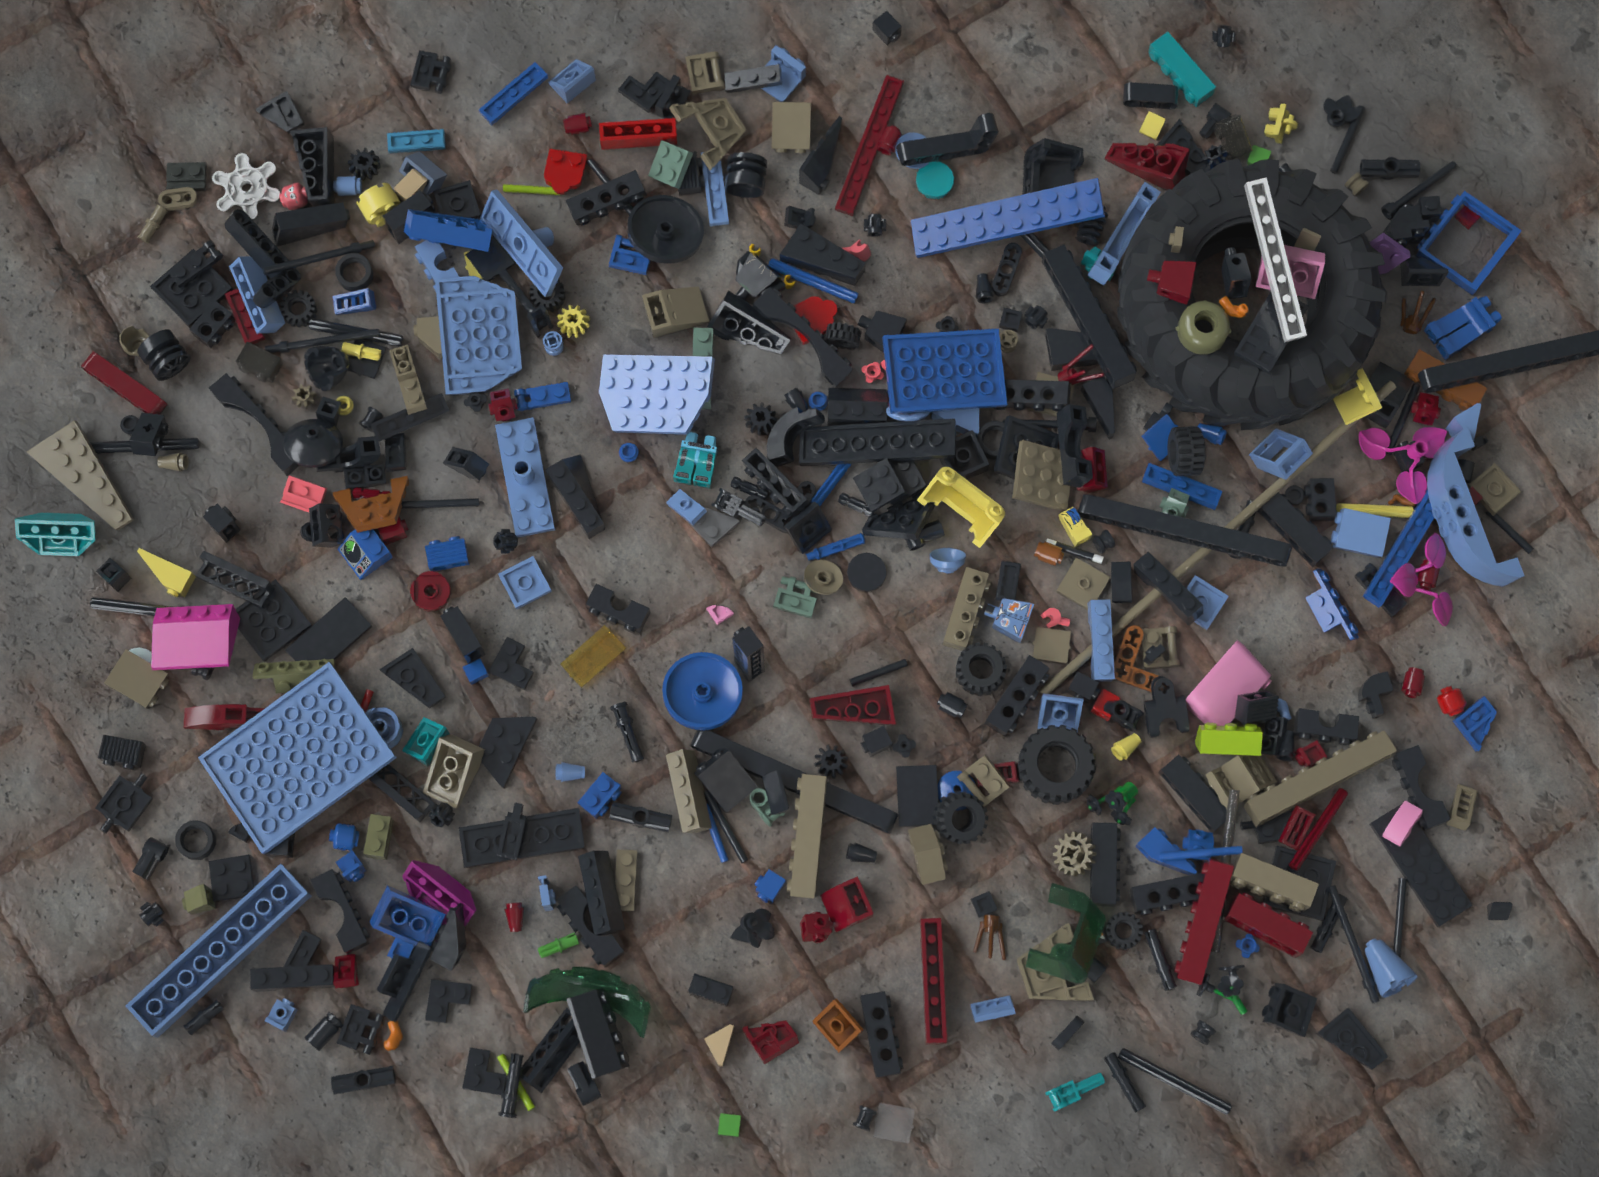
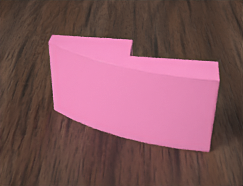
[1382,801,1423,846]

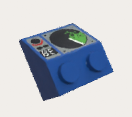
[338,529,393,580]

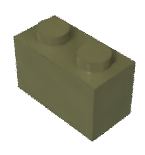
[363,814,394,860]

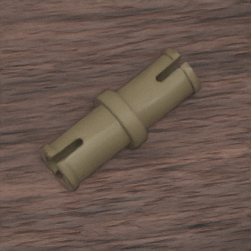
[138,205,168,244]

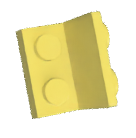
[1333,368,1382,425]

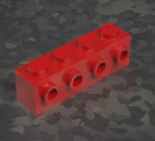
[599,118,677,150]

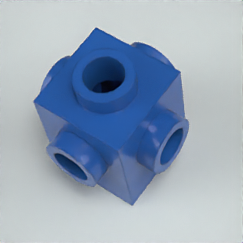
[1182,829,1214,860]

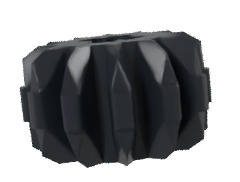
[348,148,381,181]
[744,402,777,436]
[814,744,848,779]

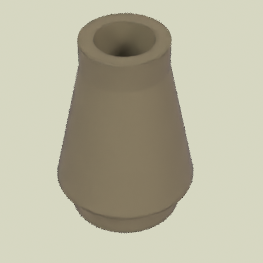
[157,452,189,472]

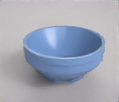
[930,548,966,574]

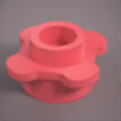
[862,362,884,383]

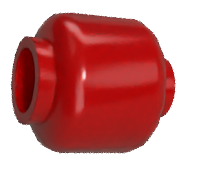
[1437,685,1467,717]

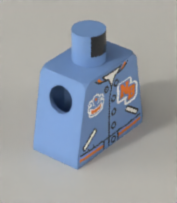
[984,599,1034,643]

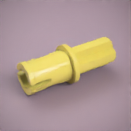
[341,342,381,361]

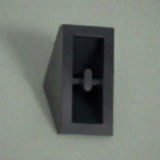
[96,558,132,592]

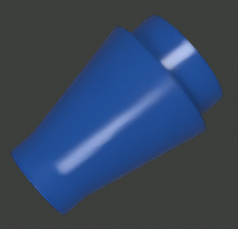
[1198,423,1227,445]

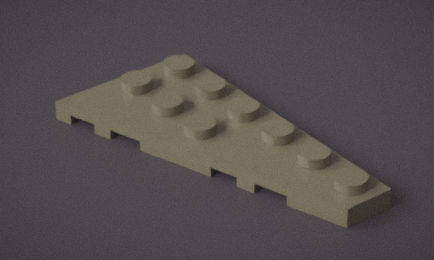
[27,420,134,530]

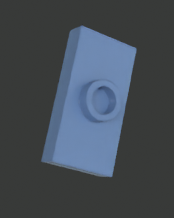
[666,489,707,525]
[970,996,1015,1023]

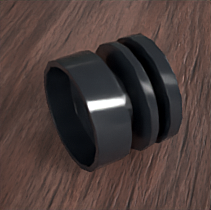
[725,152,767,198]
[137,329,191,381]

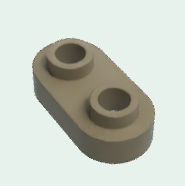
[158,187,198,211]

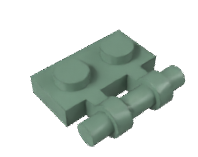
[773,576,818,618]

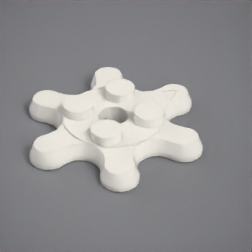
[212,153,280,220]

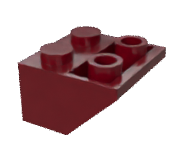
[820,876,874,933]

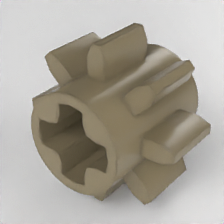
[291,384,317,409]

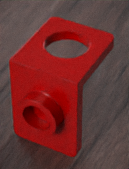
[1090,689,1120,721]

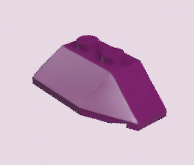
[402,860,476,926]

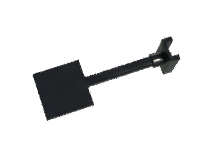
[465,236,553,338]

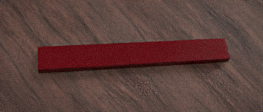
[835,75,904,216]

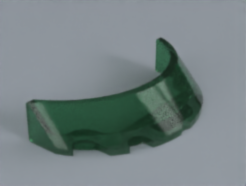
[523,967,651,1038]

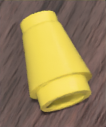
[1111,733,1141,761]

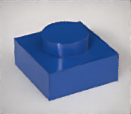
[387,937,415,958]

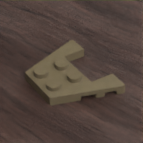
[669,98,746,171]
[1016,923,1094,1001]

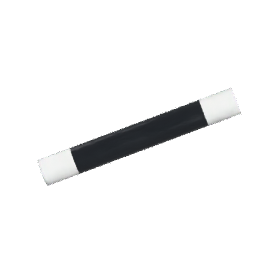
[1046,538,1103,564]

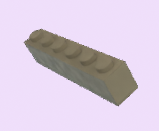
[787,774,828,899]

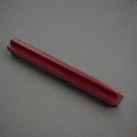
[1289,788,1348,871]

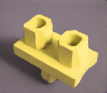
[1264,104,1298,143]

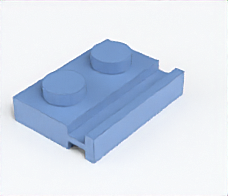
[538,875,556,911]

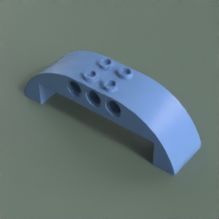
[1427,428,1524,586]

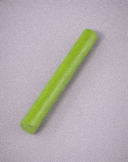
[503,184,559,195]
[497,1054,535,1111]

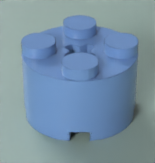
[365,707,403,749]

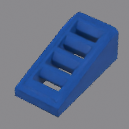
[333,288,376,315]

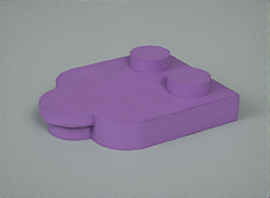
[1369,233,1410,274]

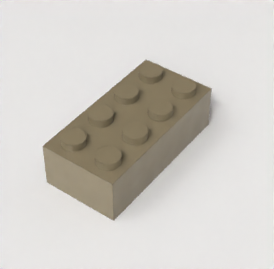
[1230,853,1319,913]

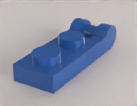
[514,382,571,411]

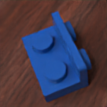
[578,772,622,819]

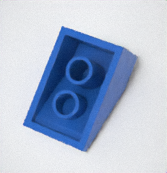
[370,885,446,946]

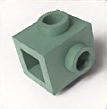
[1159,488,1190,518]

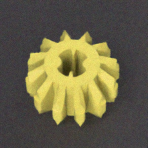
[557,305,590,338]

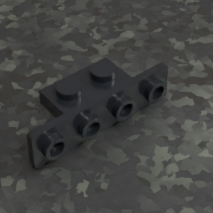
[377,941,433,1022]

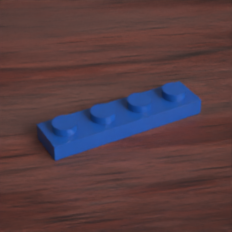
[479,62,548,125]
[1141,463,1222,510]

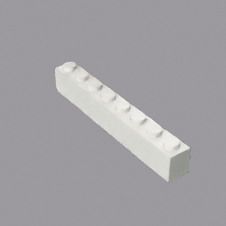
[1244,178,1307,342]

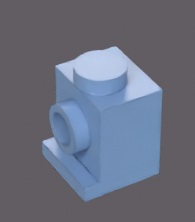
[265,998,298,1032]

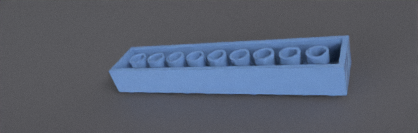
[126,864,312,1038]

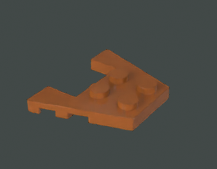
[333,475,410,533]

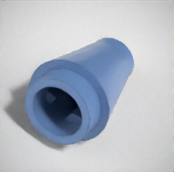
[556,762,585,782]

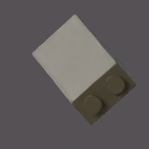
[423,734,485,809]

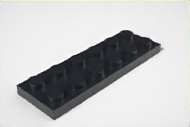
[1369,803,1473,928]
[459,808,585,868]

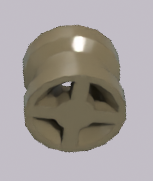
[1345,172,1369,196]
[1000,330,1018,353]

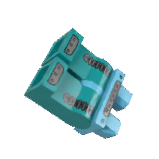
[673,432,717,489]

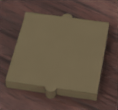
[1032,627,1071,664]

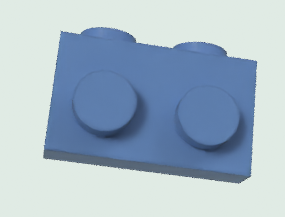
[761,45,806,102]

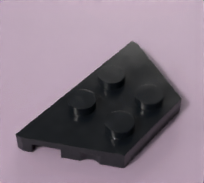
[479,716,537,788]

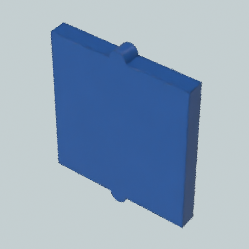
[1141,414,1178,461]

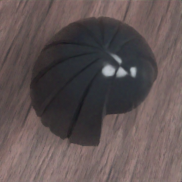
[304,346,350,391]

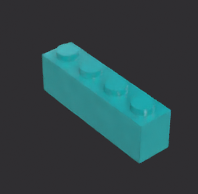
[1148,32,1216,107]

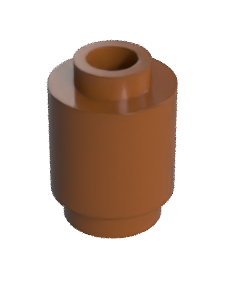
[1034,541,1064,566]

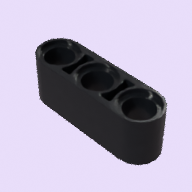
[1123,82,1178,109]

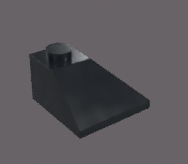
[1400,255,1449,286]

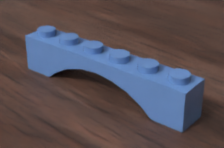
[1088,182,1161,285]

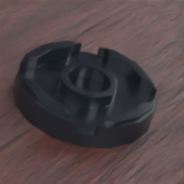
[847,552,887,592]

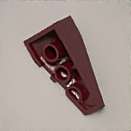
[1105,143,1190,190]

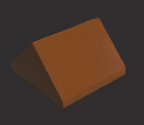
[812,998,863,1052]

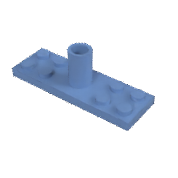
[480,190,563,297]
[495,418,555,538]

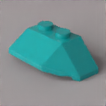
[15,513,96,556]

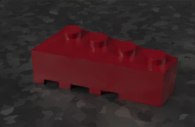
[809,685,896,726]

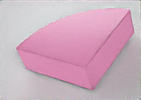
[706,605,734,626]

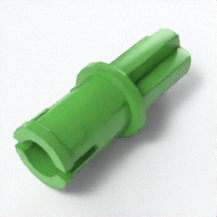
[538,932,579,958]

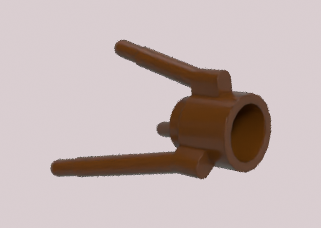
[1400,291,1436,334]
[973,915,1006,960]

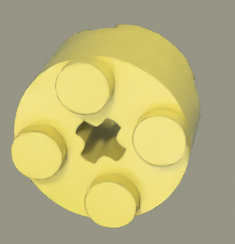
[356,183,401,227]

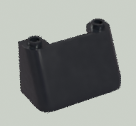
[1022,138,1084,195]

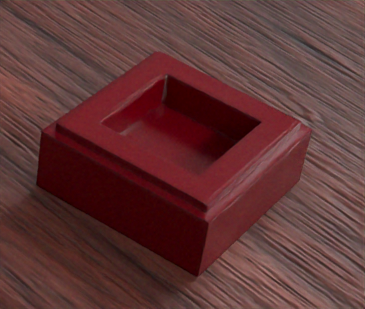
[1454,206,1481,230]

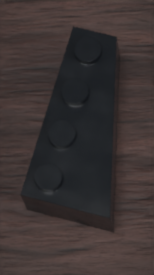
[780,224,866,286]

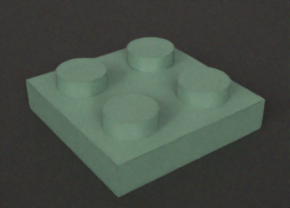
[648,140,693,189]

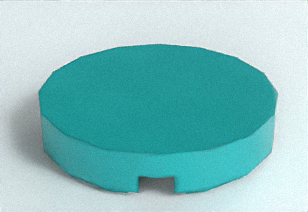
[916,161,954,199]

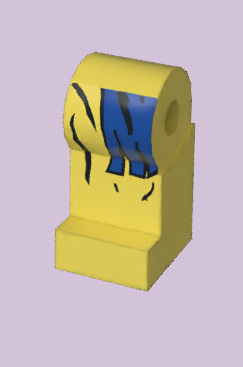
[1059,507,1092,547]

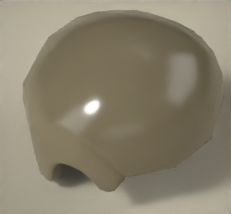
[119,326,149,356]

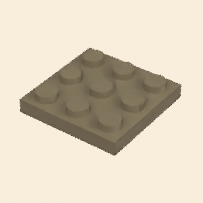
[1012,440,1070,511]

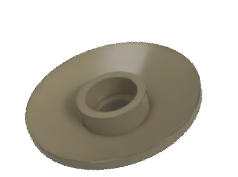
[804,560,843,595]

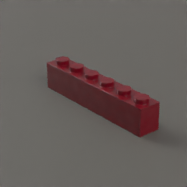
[1174,858,1234,985]
[920,918,947,1045]

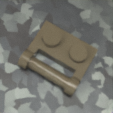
[685,52,725,94]
[1141,626,1180,669]
[957,754,1010,807]

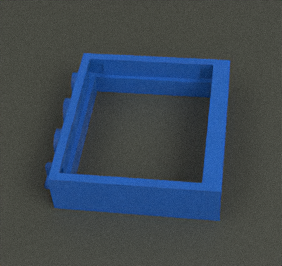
[1416,191,1521,296]

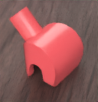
[842,239,871,262]
[1040,608,1070,628]

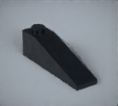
[799,116,842,195]
[706,290,791,354]

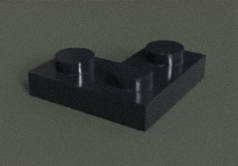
[618,72,670,113]
[488,637,534,690]
[425,979,472,1023]
[462,1047,507,1095]

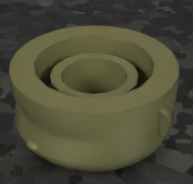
[1175,300,1232,354]

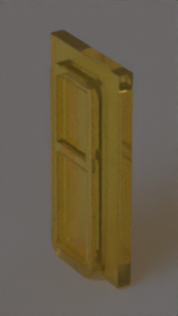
[560,625,626,688]

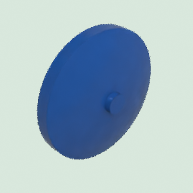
[662,652,743,730]

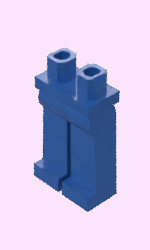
[1424,296,1502,361]

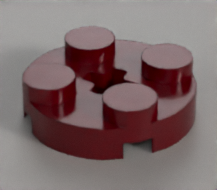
[410,571,451,611]

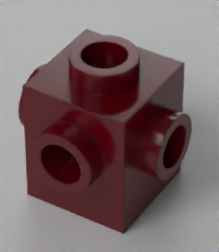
[488,388,518,422]
[1411,392,1441,426]
[800,912,833,943]

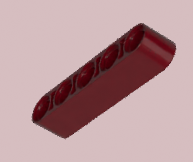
[80,351,168,414]

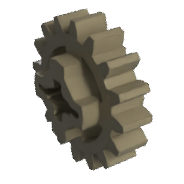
[1053,832,1097,877]

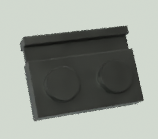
[166,162,207,191]

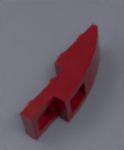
[183,704,265,730]

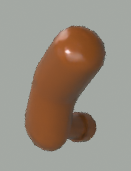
[1388,494,1416,507]

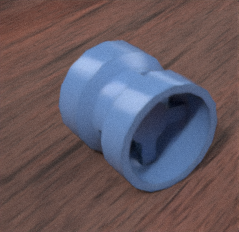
[543,331,564,356]

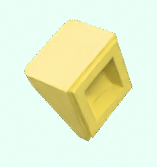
[1139,111,1166,140]

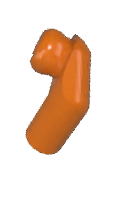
[1219,296,1249,318]
[384,1021,403,1051]

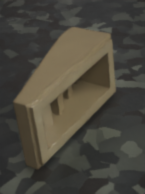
[1447,784,1478,831]

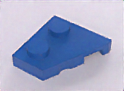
[1452,696,1497,751]

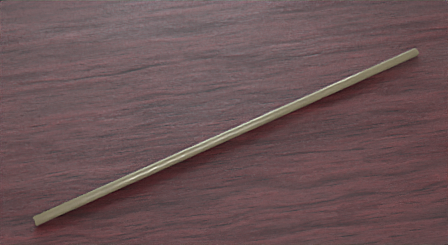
[1040,381,1396,694]

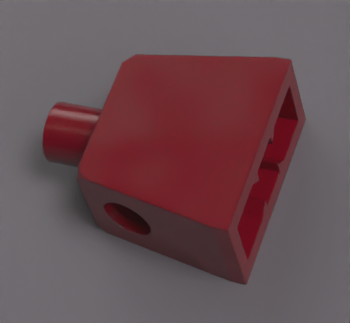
[1147,261,1196,304]

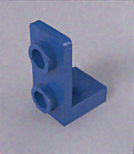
[336,850,367,883]

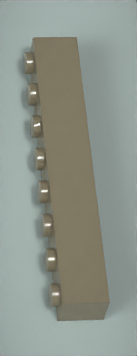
[1244,730,1397,827]

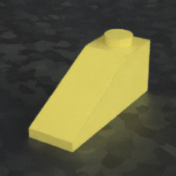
[137,548,196,598]

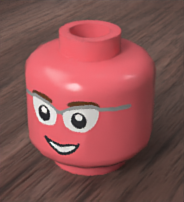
[279,183,308,210]

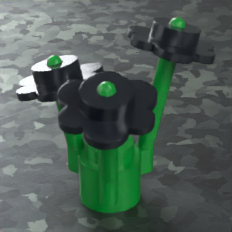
[1086,782,1138,826]

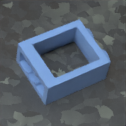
[1249,429,1313,480]

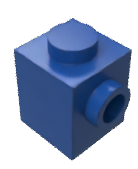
[755,869,786,903]

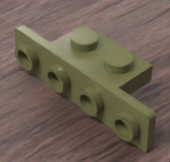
[253,659,335,694]

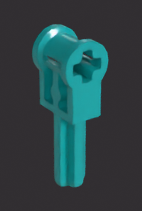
[1045,1073,1105,1112]

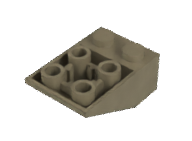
[642,286,709,338]

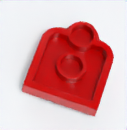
[544,149,587,195]
[794,296,837,345]

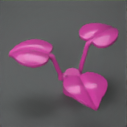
[1359,427,1447,504]
[1390,533,1453,626]

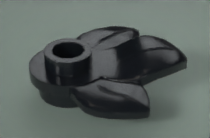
[1323,95,1362,127]
[740,909,775,948]

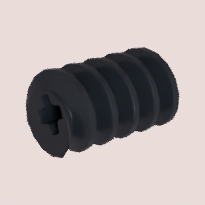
[1075,205,1108,245]

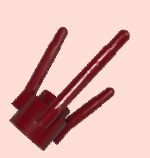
[1058,344,1105,385]

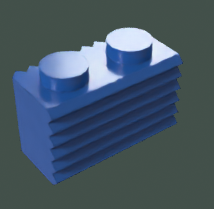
[425,536,470,571]

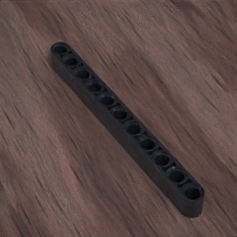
[1418,330,1599,393]
[1078,494,1292,567]
[690,730,898,834]

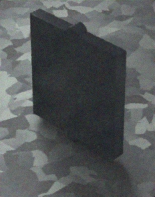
[348,339,386,379]

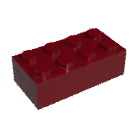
[1222,893,1313,958]

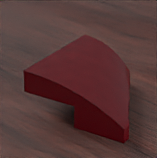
[742,1020,799,1065]

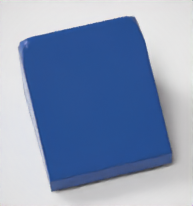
[463,659,489,685]

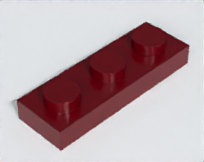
[225,289,265,346]

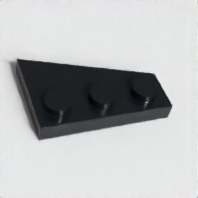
[379,648,446,708]
[1316,1008,1388,1070]

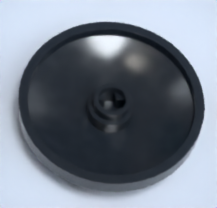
[627,195,704,264]

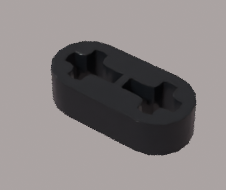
[1051,1015,1085,1051]

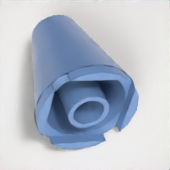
[1365,938,1417,998]

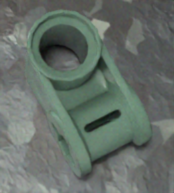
[750,788,785,827]

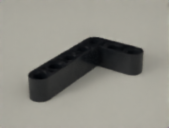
[896,113,999,166]
[224,209,301,308]

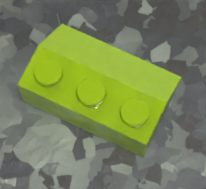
[1195,722,1263,756]

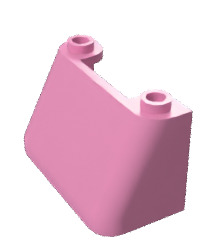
[1186,640,1272,726]

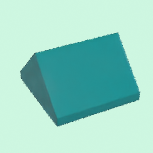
[402,717,450,767]

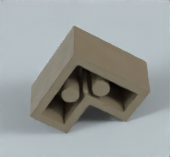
[908,824,948,885]

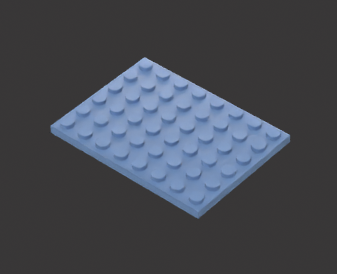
[198,662,396,855]

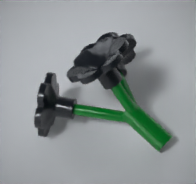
[1196,965,1248,1015]

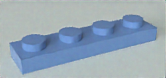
[701,152,729,226]

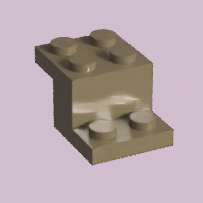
[1206,755,1277,809]

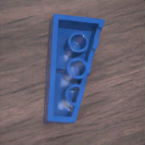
[404,209,493,252]

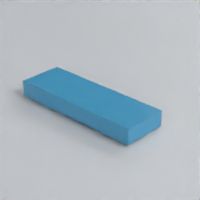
[387,129,446,153]

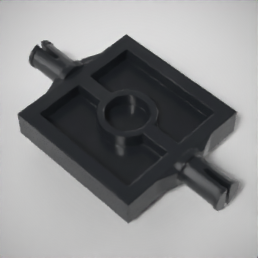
[95,773,153,834]
[1240,808,1307,844]

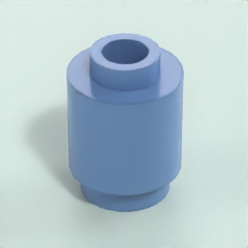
[333,176,362,196]

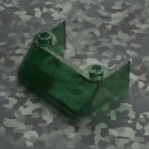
[1026,883,1106,983]

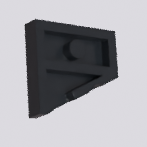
[256,91,305,134]

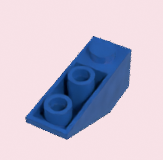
[1136,827,1197,875]

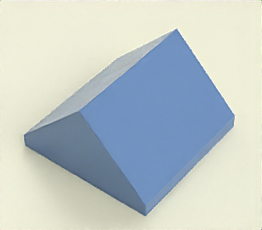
[548,59,596,104]
[1446,403,1481,441]
[1037,693,1083,733]

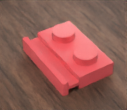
[280,475,327,512]

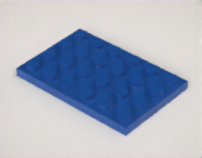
[882,329,1007,414]

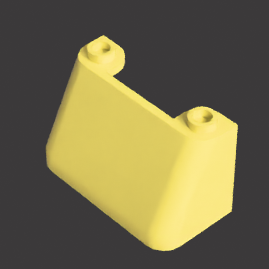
[917,467,1005,548]

